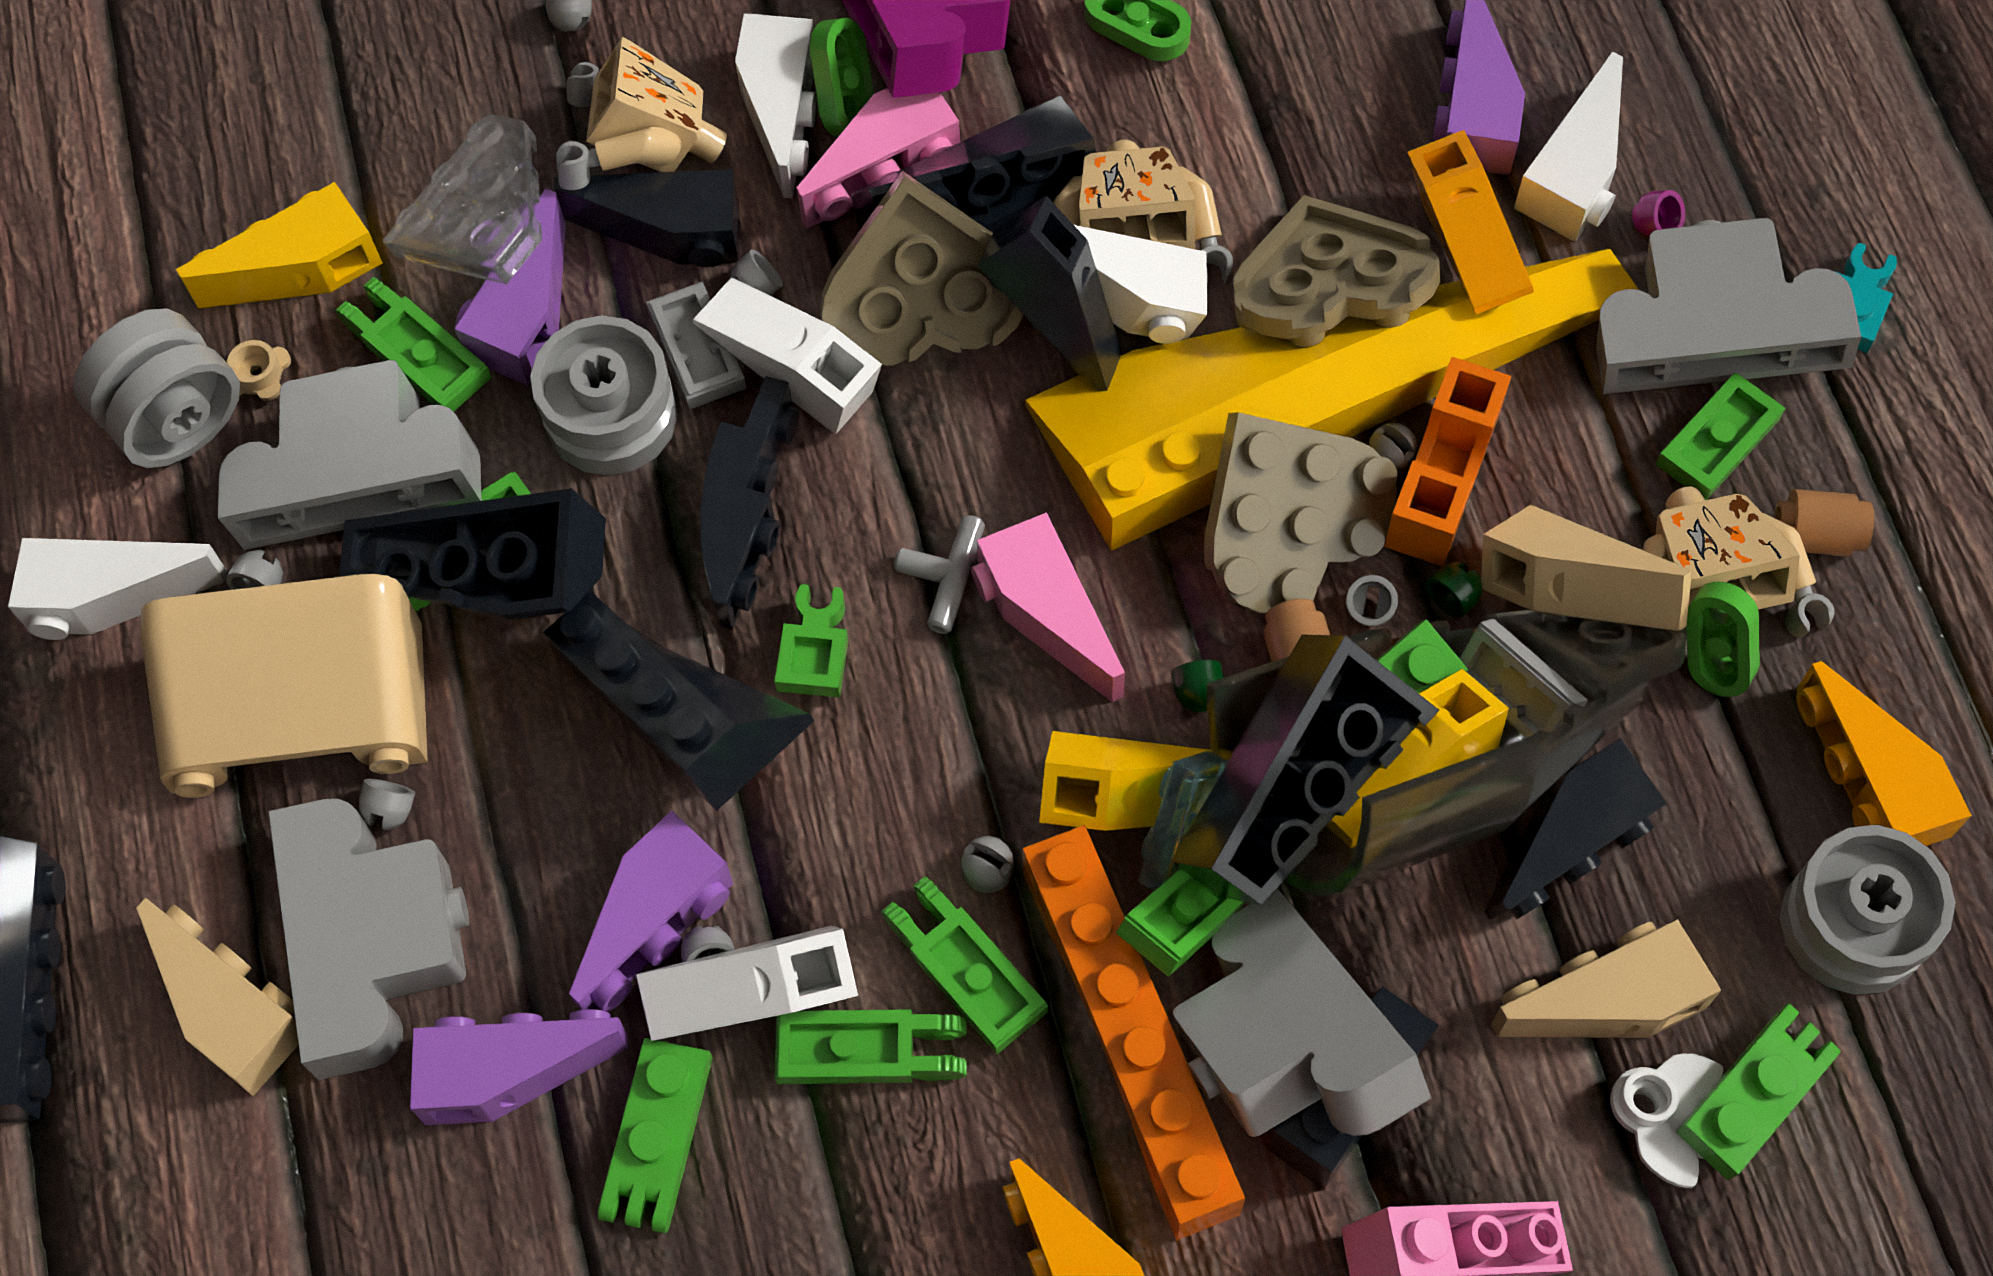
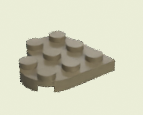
[819,171,1024,366]
[1233,195,1440,347]
[1204,412,1397,613]

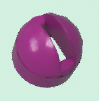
[1631,190,1685,237]

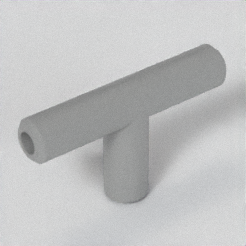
[894,515,985,634]

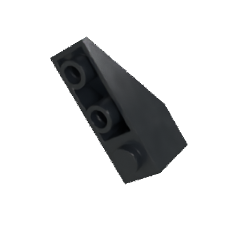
[977,196,1122,391]
[1484,738,1667,920]

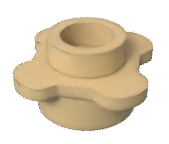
[227,340,291,401]

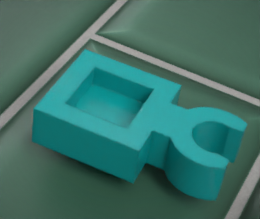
[1835,243,1897,353]

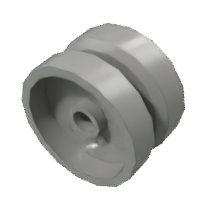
[73,308,240,468]
[530,315,678,476]
[1779,825,1956,995]

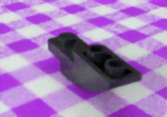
[700,376,799,630]

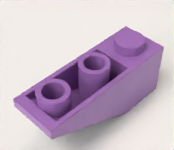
[1432,0,1525,176]
[454,188,566,386]
[569,811,734,1012]
[410,1009,628,1125]

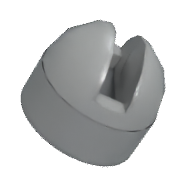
[546,0,592,32]
[730,249,783,296]
[1368,423,1418,477]
[226,550,283,590]
[1346,575,1398,627]
[359,779,415,831]
[961,836,1014,893]
[681,925,735,962]

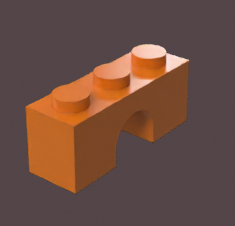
[1384,357,1512,567]

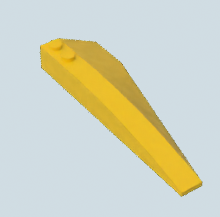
[1025,249,1639,551]

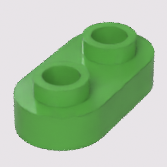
[1084,0,1191,61]
[809,18,874,137]
[1686,581,1760,697]

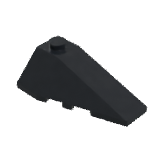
[339,488,606,620]

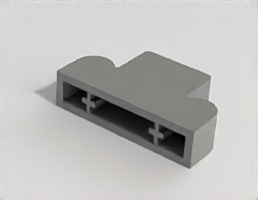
[1596,218,1861,394]
[218,360,482,550]
[269,799,469,1080]
[1173,888,1431,1137]

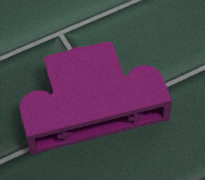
[842,0,1010,98]

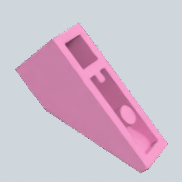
[971,512,1125,702]

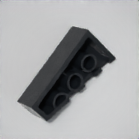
[851,96,1096,231]
[542,590,814,811]
[1171,634,1439,905]
[0,836,66,1123]

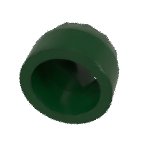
[1426,562,1483,618]
[1170,660,1224,712]

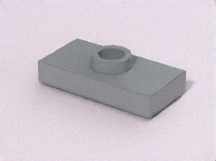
[646,281,747,410]
[1460,619,1588,754]

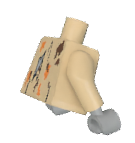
[556,37,727,190]
[1053,140,1233,284]
[1637,486,1834,670]

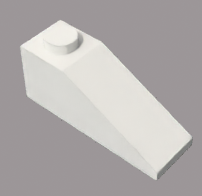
[1514,52,1623,242]
[1074,225,1207,344]
[8,538,227,640]

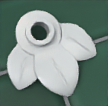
[1610,1054,1723,1188]

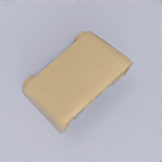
[141,574,428,798]

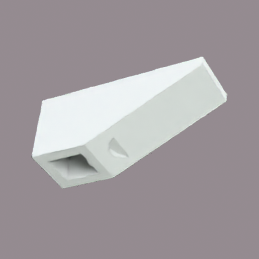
[735,13,817,199]
[693,277,882,435]
[636,926,858,1041]

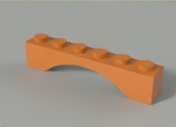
[1023,825,1245,1241]

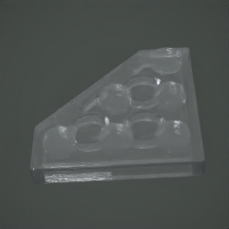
[382,114,542,285]

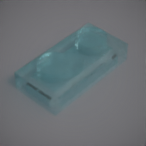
[1138,750,1228,891]

